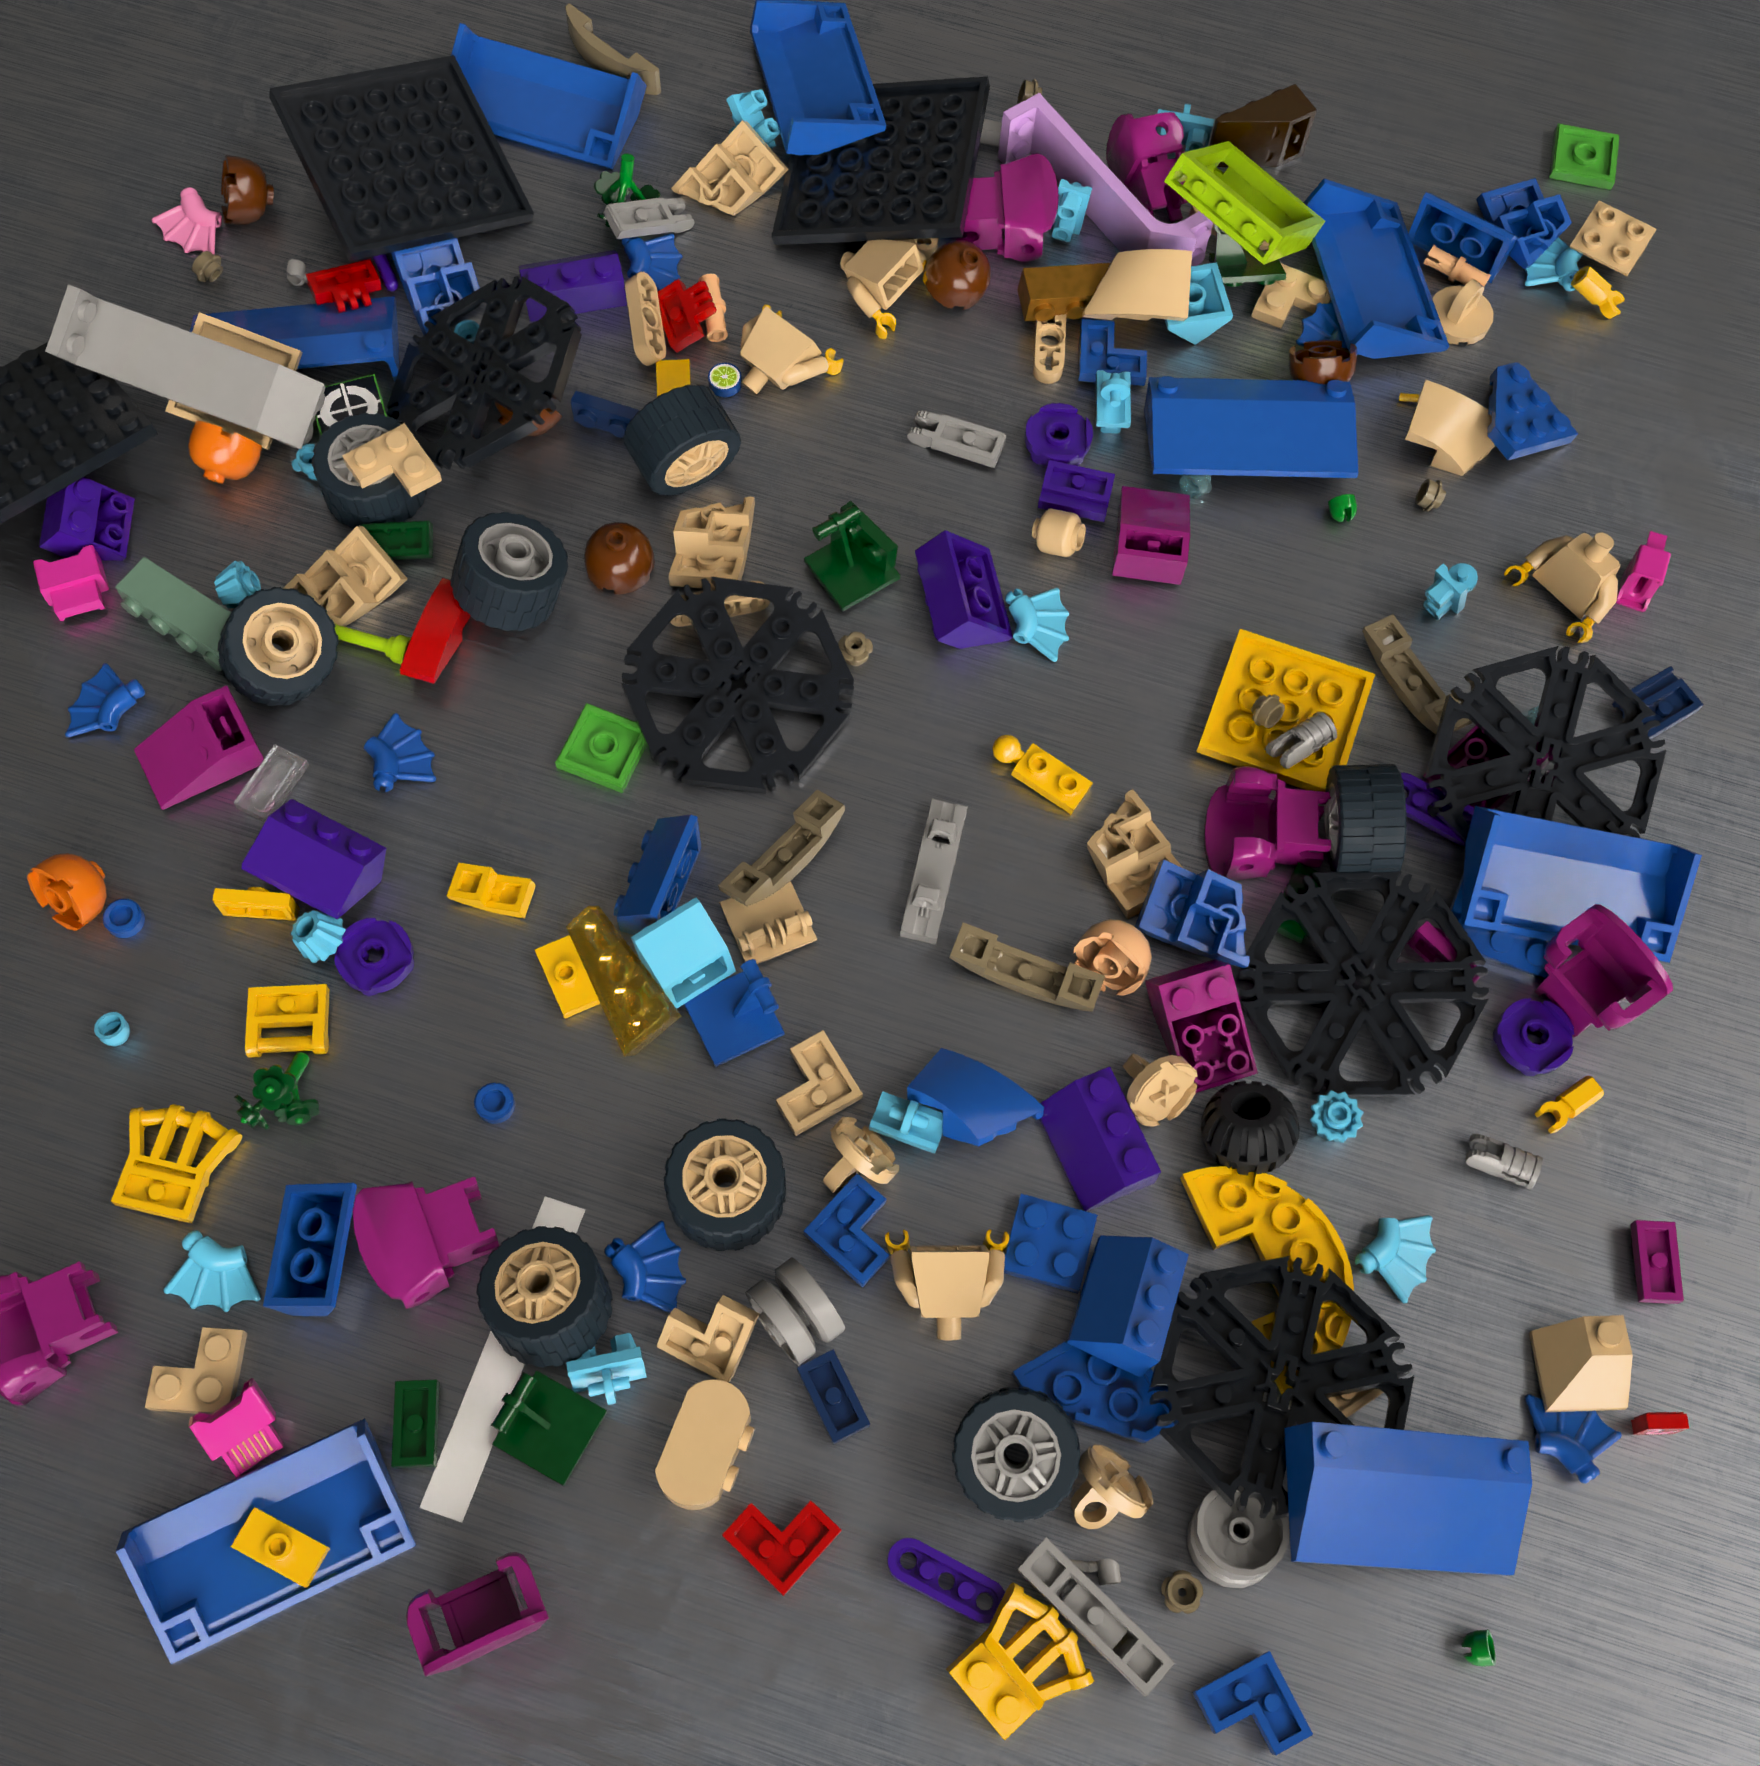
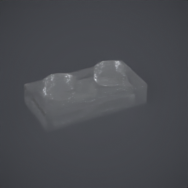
[234,744,309,823]

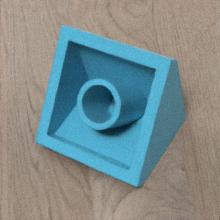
[1164,262,1233,345]

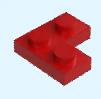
[722,1500,842,1597]

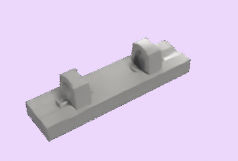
[900,799,968,944]
[1016,1537,1175,1697]

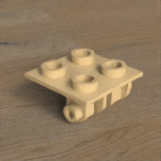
[1569,200,1657,276]
[719,881,817,964]

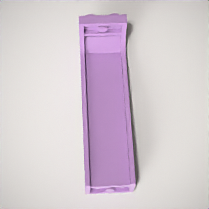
[998,93,1213,266]

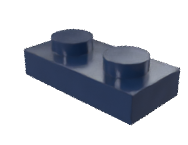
[571,391,639,438]
[797,1349,870,1445]

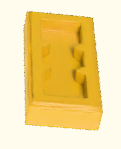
[212,887,299,921]
[535,935,600,1019]
[231,1507,330,1588]

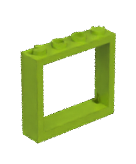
[1164,141,1326,265]

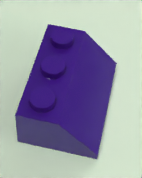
[518,250,627,322]
[915,530,1013,649]
[241,799,387,919]
[1040,1066,1161,1212]

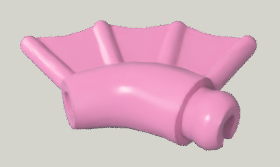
[151,187,222,255]

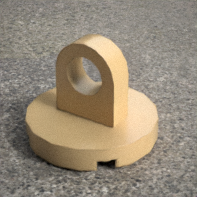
[1432,279,1494,345]
[1123,1053,1198,1127]
[823,1117,899,1194]
[1071,1444,1154,1529]

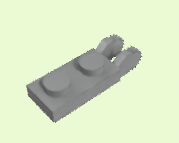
[603,197,695,239]
[907,410,1006,468]

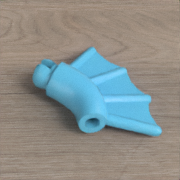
[1524,237,1583,291]
[1005,587,1069,662]
[1355,1215,1436,1303]
[163,1230,261,1312]

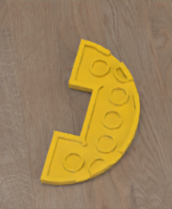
[1180,1166,1354,1395]

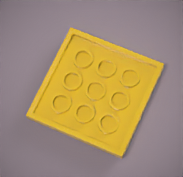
[1196,629,1375,792]

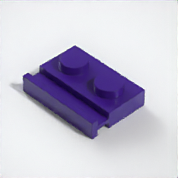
[1038,460,1115,522]

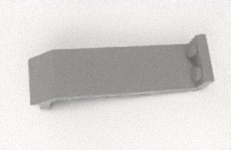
[45,284,326,450]

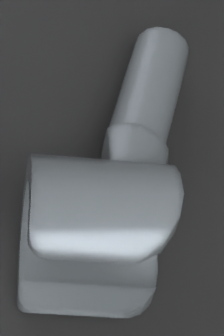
[286,259,308,287]
[1070,1559,1121,1586]

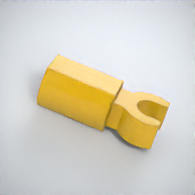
[1571,266,1625,319]
[1535,1076,1604,1134]

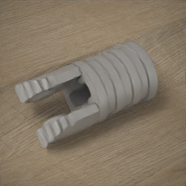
[1265,712,1337,769]
[1465,1133,1543,1190]

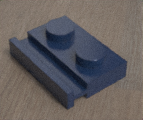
[1612,666,1704,740]

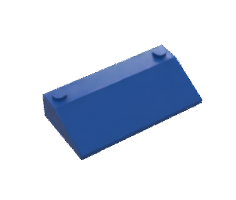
[750,0,887,155]
[451,23,647,170]
[1303,179,1450,359]
[190,296,400,382]
[1144,376,1359,478]
[1461,806,1702,963]
[116,1418,416,1664]
[1284,1422,1532,1576]

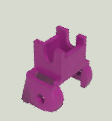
[1106,112,1189,223]
[956,153,1058,262]
[1204,766,1331,881]
[1534,904,1673,1037]
[353,1176,499,1309]
[0,1261,118,1405]
[406,1552,549,1677]

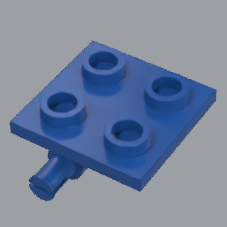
[684,959,785,1067]

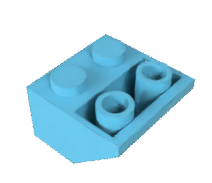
[631,897,736,1011]

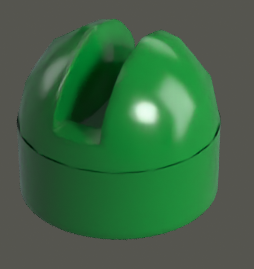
[1328,494,1357,522]
[1461,1629,1496,1667]

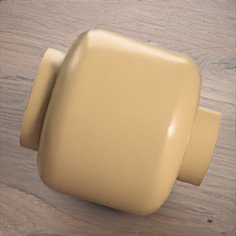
[1032,509,1086,557]

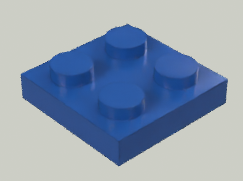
[1004,1194,1098,1294]

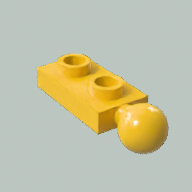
[992,735,1093,815]

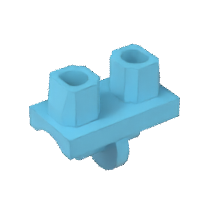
[726,89,780,149]
[1156,103,1214,152]
[1052,179,1092,242]
[1096,370,1131,434]
[1423,563,1478,620]
[869,1091,943,1154]
[566,1333,647,1405]

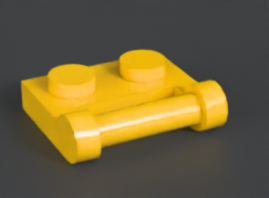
[245,984,330,1058]

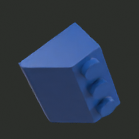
[1409,192,1518,283]
[614,814,702,935]
[263,1183,357,1316]
[1066,1235,1189,1377]

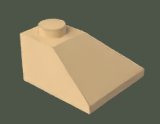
[1529,1315,1633,1413]

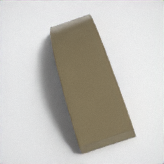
[565,3,661,95]
[1362,614,1472,734]
[718,790,845,906]
[949,922,1105,1012]

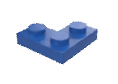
[1078,319,1147,386]
[803,1173,890,1288]
[1192,1651,1313,1755]

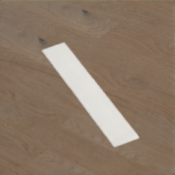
[419,1196,585,1523]

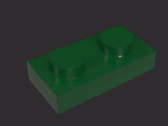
[840,501,898,573]
[391,1379,440,1469]

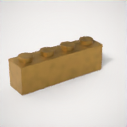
[1017,263,1111,322]

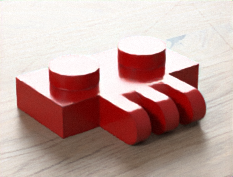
[306,259,382,313]
[658,278,717,353]

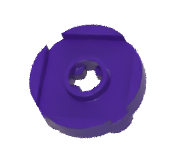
[1024,403,1093,466]
[334,918,414,996]
[1493,998,1575,1076]

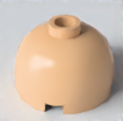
[1073,919,1152,996]

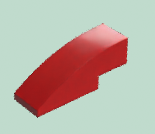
[400,578,470,683]

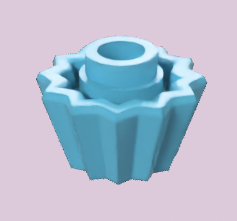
[214,561,261,609]
[291,910,346,963]
[1310,1090,1364,1143]

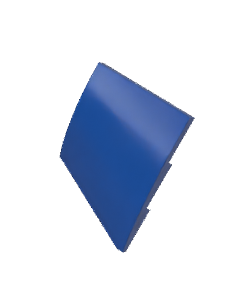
[1476,178,1572,269]
[391,238,480,336]
[1135,860,1250,968]
[907,1048,1044,1146]

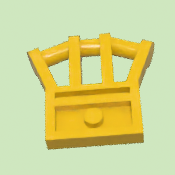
[111,1104,242,1224]
[946,1582,1094,1740]

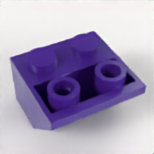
[39,477,135,561]

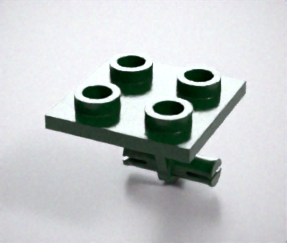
[1209,224,1286,287]
[804,504,900,612]
[491,1370,608,1486]

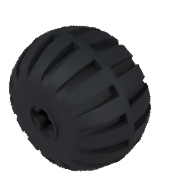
[1201,1081,1300,1175]

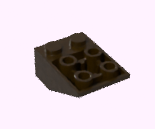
[1209,84,1317,167]

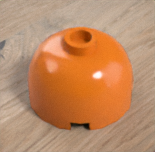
[188,421,262,484]
[27,853,107,931]

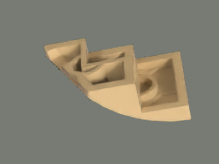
[671,120,789,215]
[1082,249,1192,321]
[1405,380,1495,476]
[669,497,755,589]
[283,526,408,627]
[1087,789,1183,919]

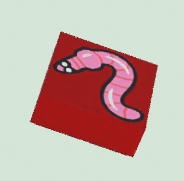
[1631,1412,1689,1435]

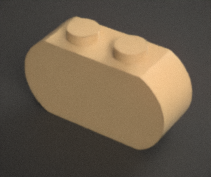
[655,1379,755,1510]

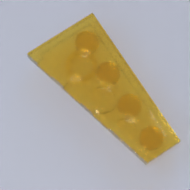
[566,906,682,1057]

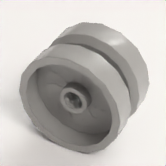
[745,1257,845,1366]
[1187,1489,1290,1588]

